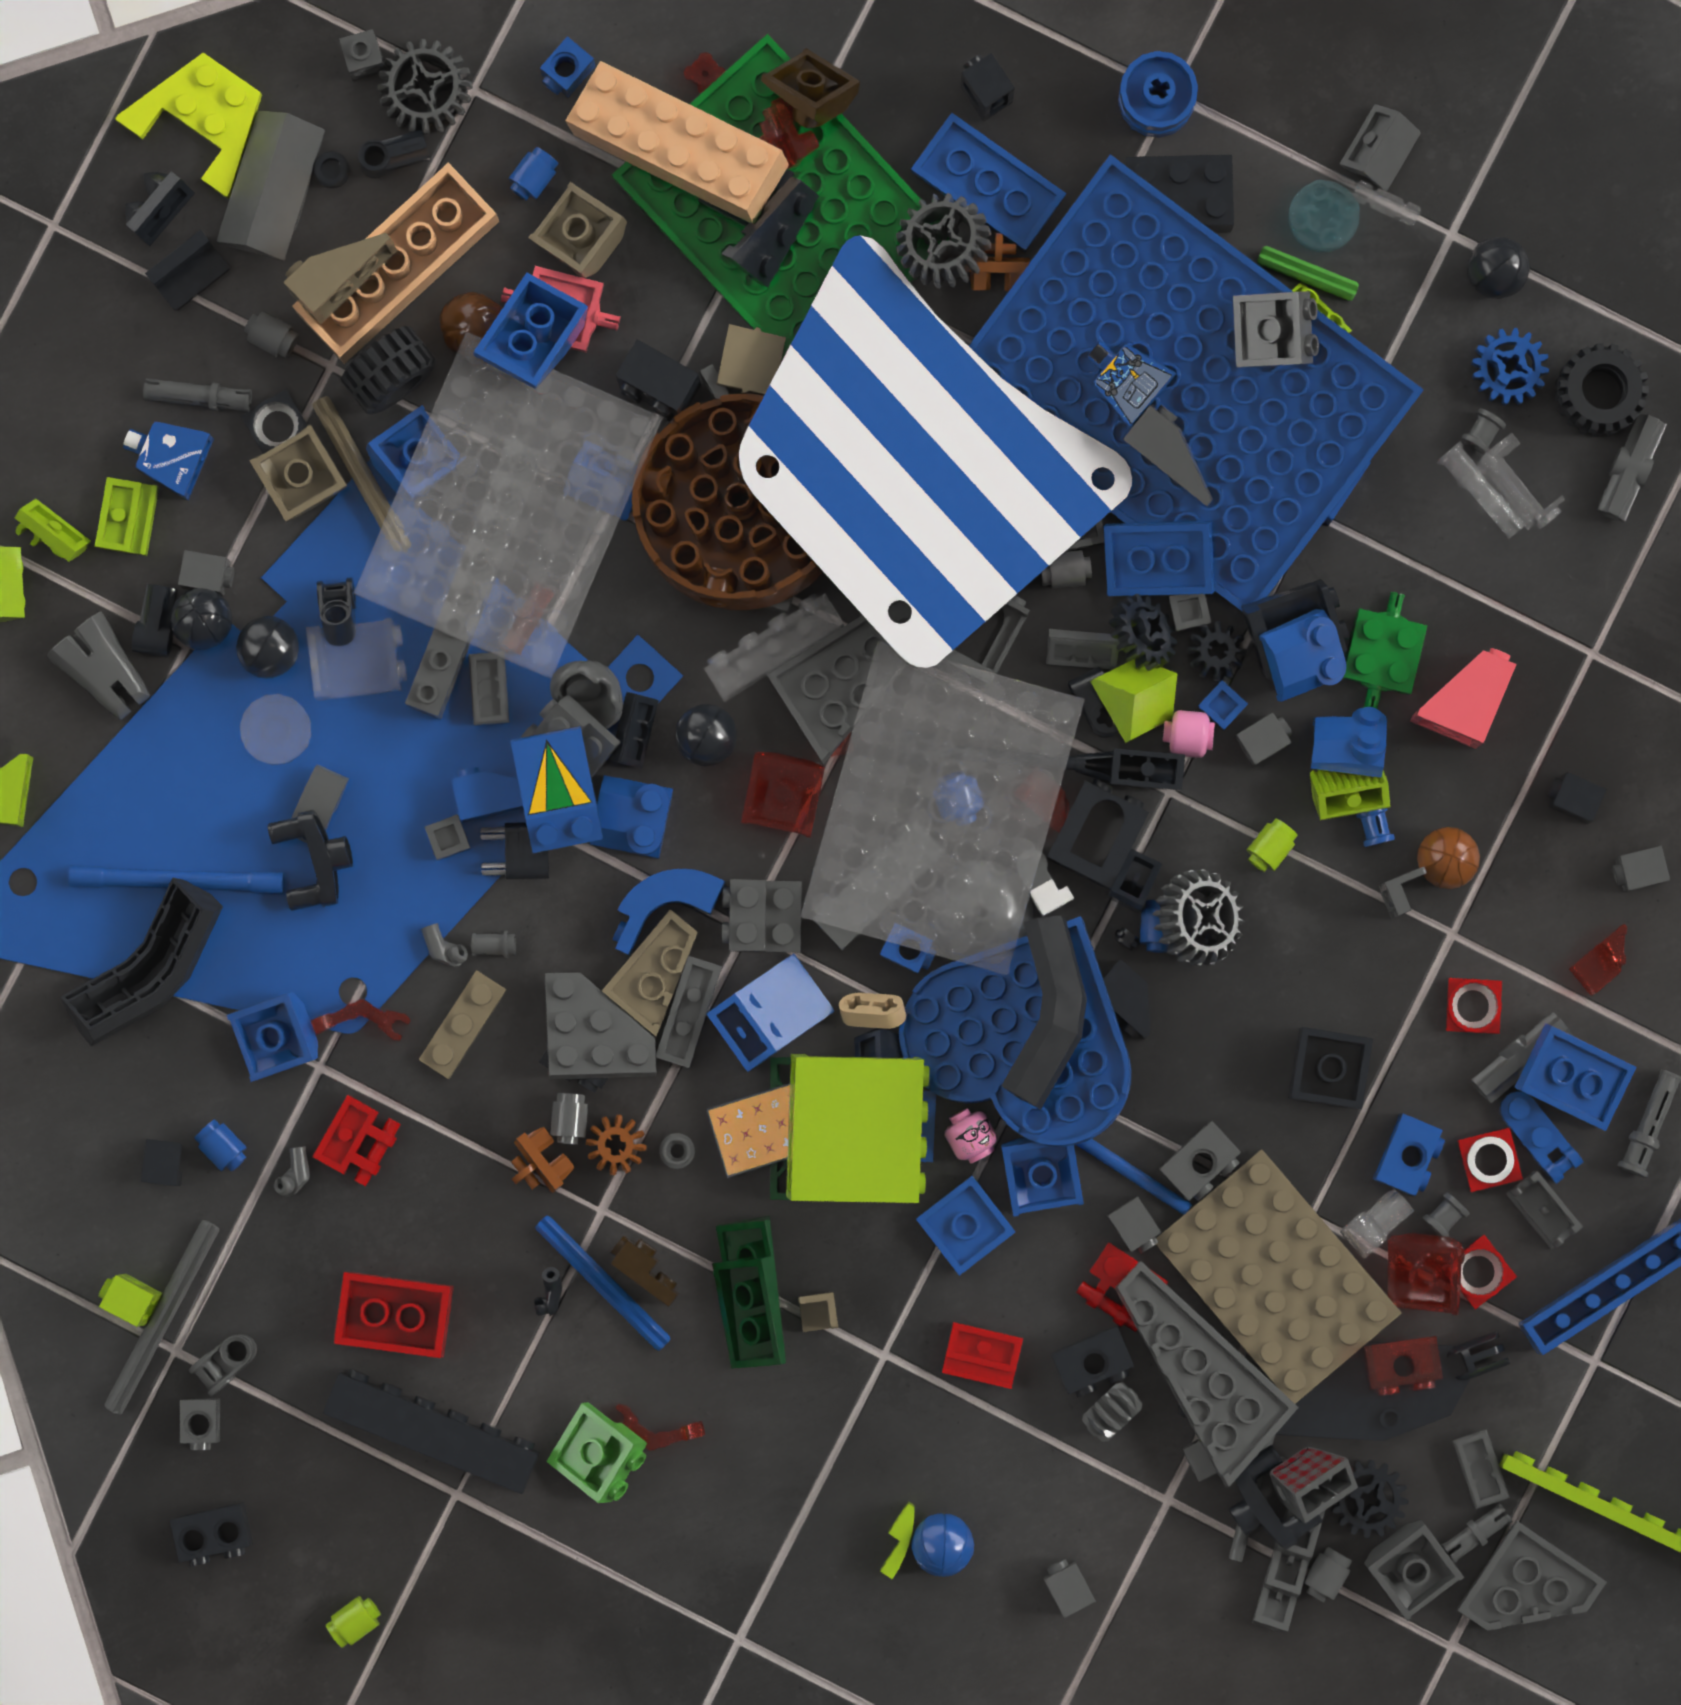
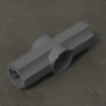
[1596,413,1667,523]
[1470,1012,1573,1103]

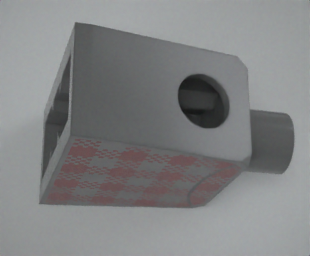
[1270,1447,1358,1523]

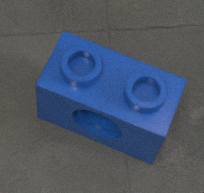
[1373,1113,1445,1196]

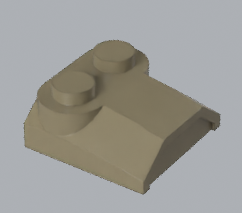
[528,182,627,278]
[249,424,348,522]

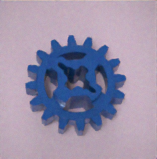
[1471,328,1549,406]

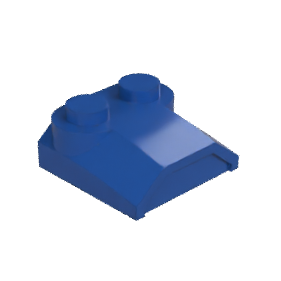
[366,405,466,503]
[1259,609,1346,702]
[1311,707,1387,778]
[590,775,673,859]
[226,991,318,1082]
[1001,1137,1084,1216]

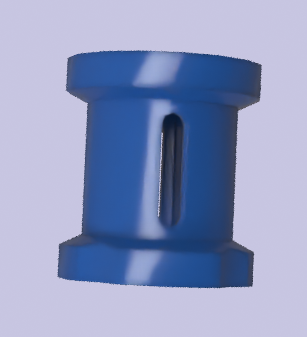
[1356,808,1395,847]

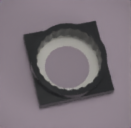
[241,389,308,454]

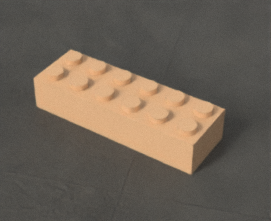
[565,61,789,224]
[292,162,499,364]

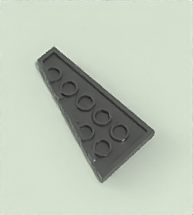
[1115,1261,1299,1488]

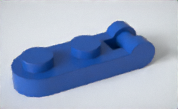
[1499,1091,1584,1184]

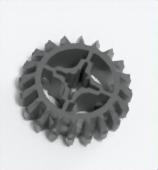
[377,39,473,135]
[896,192,991,289]
[1153,869,1245,966]

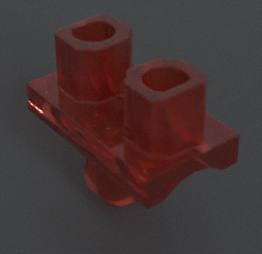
[759,98,819,169]

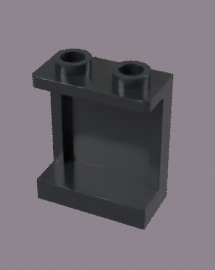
[1241,579,1350,680]

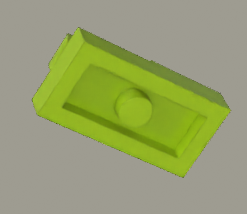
[14,499,91,562]

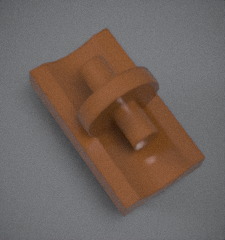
[968,233,1030,291]
[511,1127,575,1193]

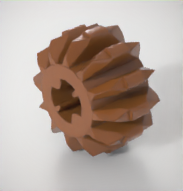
[586,1115,647,1175]

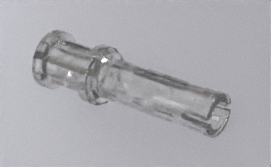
[1437,441,1526,539]

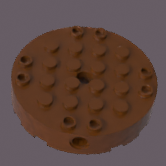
[632,394,823,610]

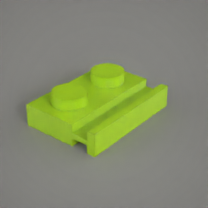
[95,477,159,556]

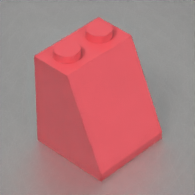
[1410,648,1517,749]

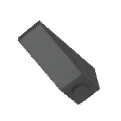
[1123,404,1213,506]

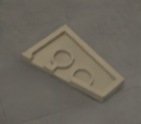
[602,910,698,1037]

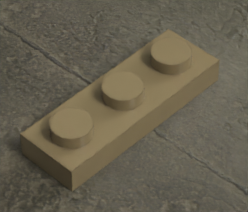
[419,970,507,1079]

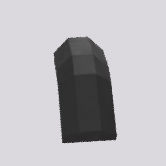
[60,877,223,1046]
[1001,915,1087,1110]

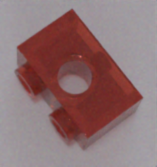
[1363,1336,1443,1396]

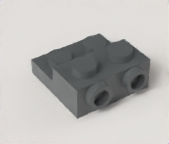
[1233,291,1319,367]
[520,694,621,778]
[722,879,802,953]

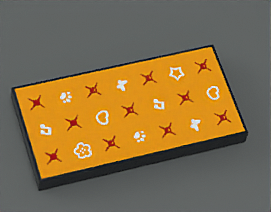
[706,1083,790,1178]

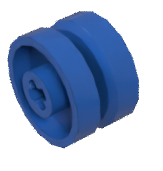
[1118,51,1198,138]

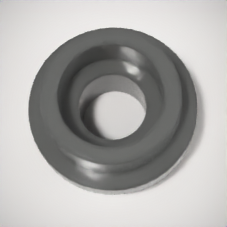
[659,1133,695,1169]

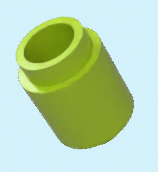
[1246,818,1298,872]
[326,1596,381,1648]

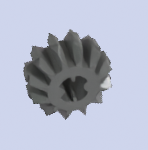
[1082,1382,1143,1442]

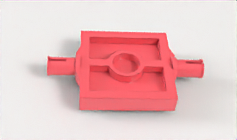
[501,266,621,353]

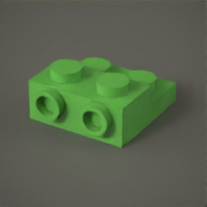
[546,1402,647,1503]

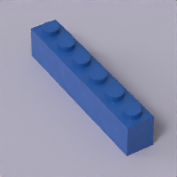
[1518,1218,1681,1355]

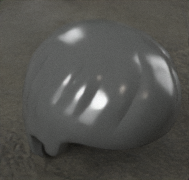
[550,660,623,729]

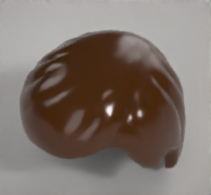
[439,292,503,365]

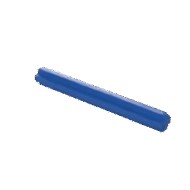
[535,1215,671,1351]

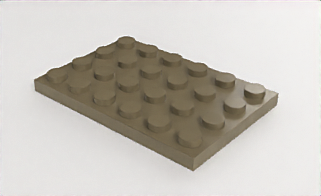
[1156,1149,1402,1404]

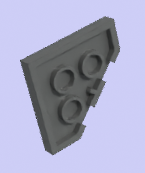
[544,972,657,1079]
[1456,1520,1607,1631]

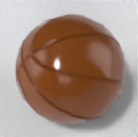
[1417,827,1480,889]

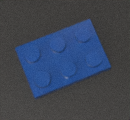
[1104,521,1215,596]
[1514,1023,1637,1131]

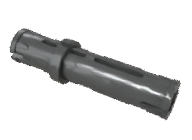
[143,378,252,412]

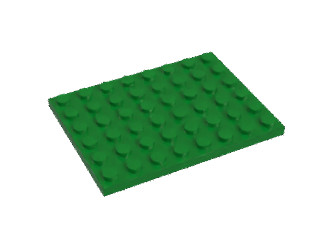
[612,34,950,361]

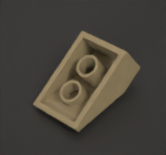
[283,233,397,324]

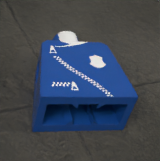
[123,422,214,501]

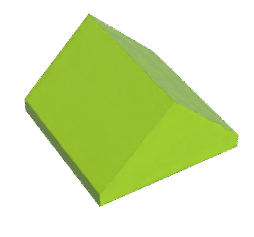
[1090,659,1177,743]

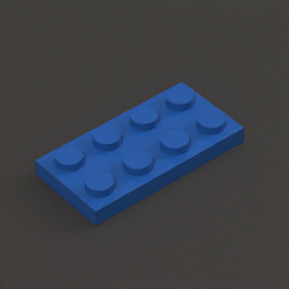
[911,113,1067,252]

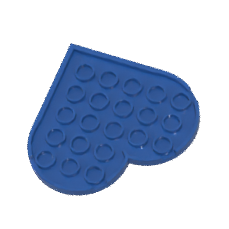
[899,916,1131,1147]

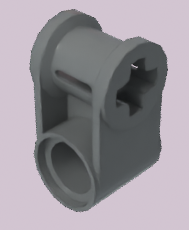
[188,1333,257,1397]

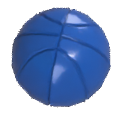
[911,1513,974,1577]

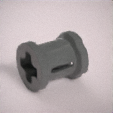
[1461,408,1506,455]
[1422,1192,1470,1240]

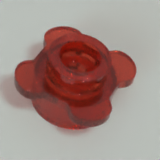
[684,52,726,94]

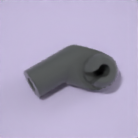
[274,1146,310,1197]

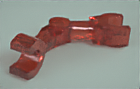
[311,999,411,1041]
[609,1403,706,1450]

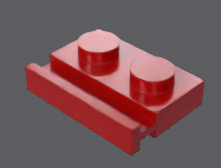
[942,1322,1023,1389]

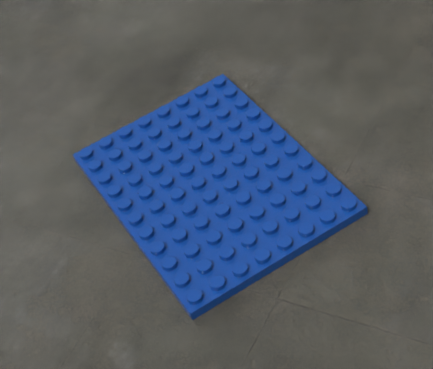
[969,154,1424,611]

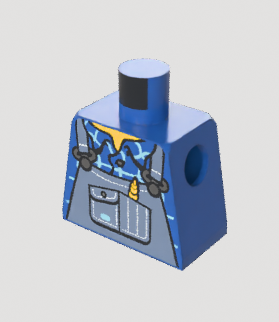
[1087,341,1176,426]

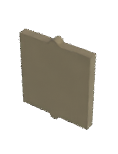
[716,324,786,396]

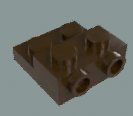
[610,1236,680,1307]

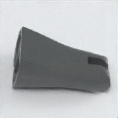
[46,611,150,720]

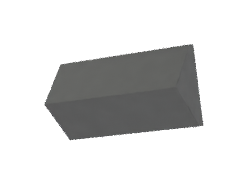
[216,111,325,262]

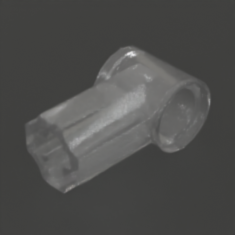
[1340,1188,1414,1259]

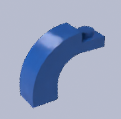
[613,869,725,956]

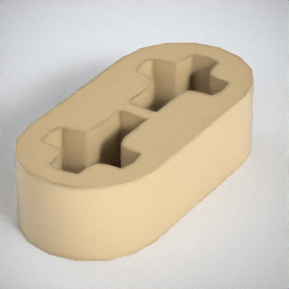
[839,993,906,1029]

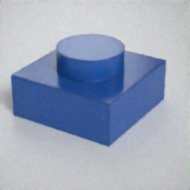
[1197,680,1248,731]

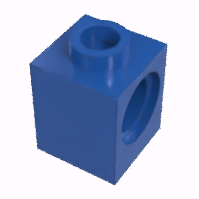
[540,36,596,98]
[880,923,937,974]

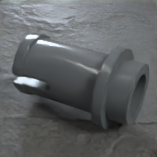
[471,930,516,959]

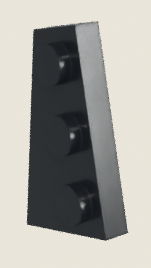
[722,177,819,287]

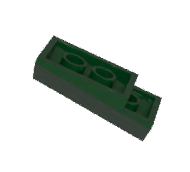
[712,1215,786,1369]

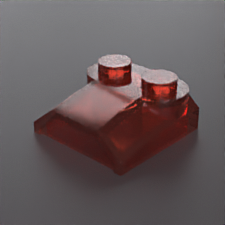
[741,752,825,838]
[1388,1233,1465,1316]

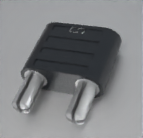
[480,822,549,879]

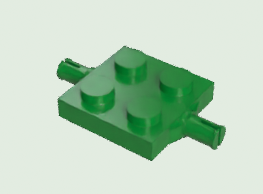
[1343,592,1427,709]

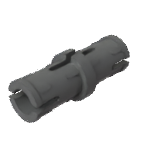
[1441,1503,1513,1563]

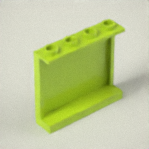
[786,1054,929,1203]

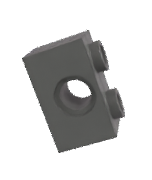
[1158,1121,1241,1201]

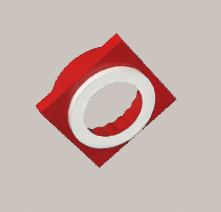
[1446,978,1502,1034]
[1457,1128,1523,1192]
[1442,1234,1517,1310]

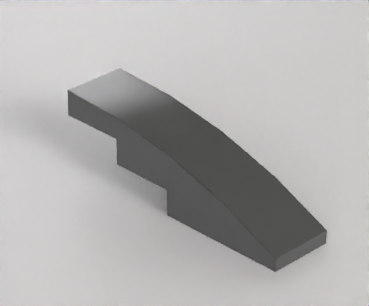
[1252,1508,1325,1635]

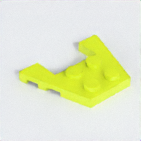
[115,53,262,199]

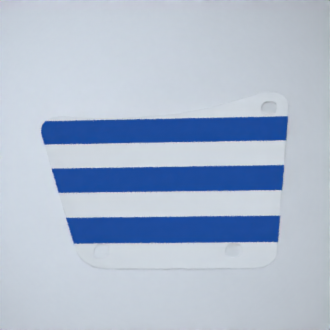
[739,235,1132,668]

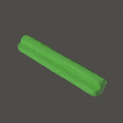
[1257,246,1359,301]

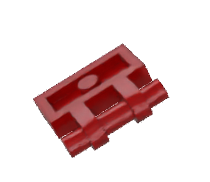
[313,1095,401,1186]
[1076,1242,1168,1332]

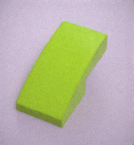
[880,1501,914,1579]

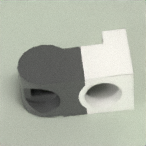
[1016,849,1074,917]

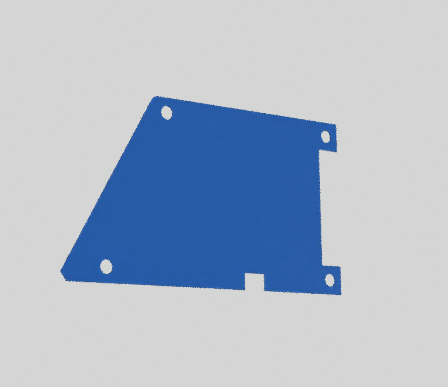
[0,459,683,1034]

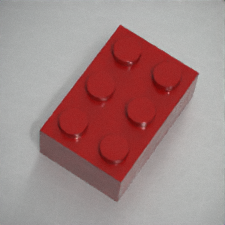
[334,1272,454,1358]

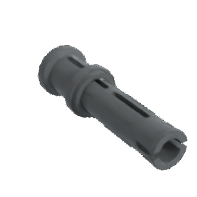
[1617,1069,1681,1178]

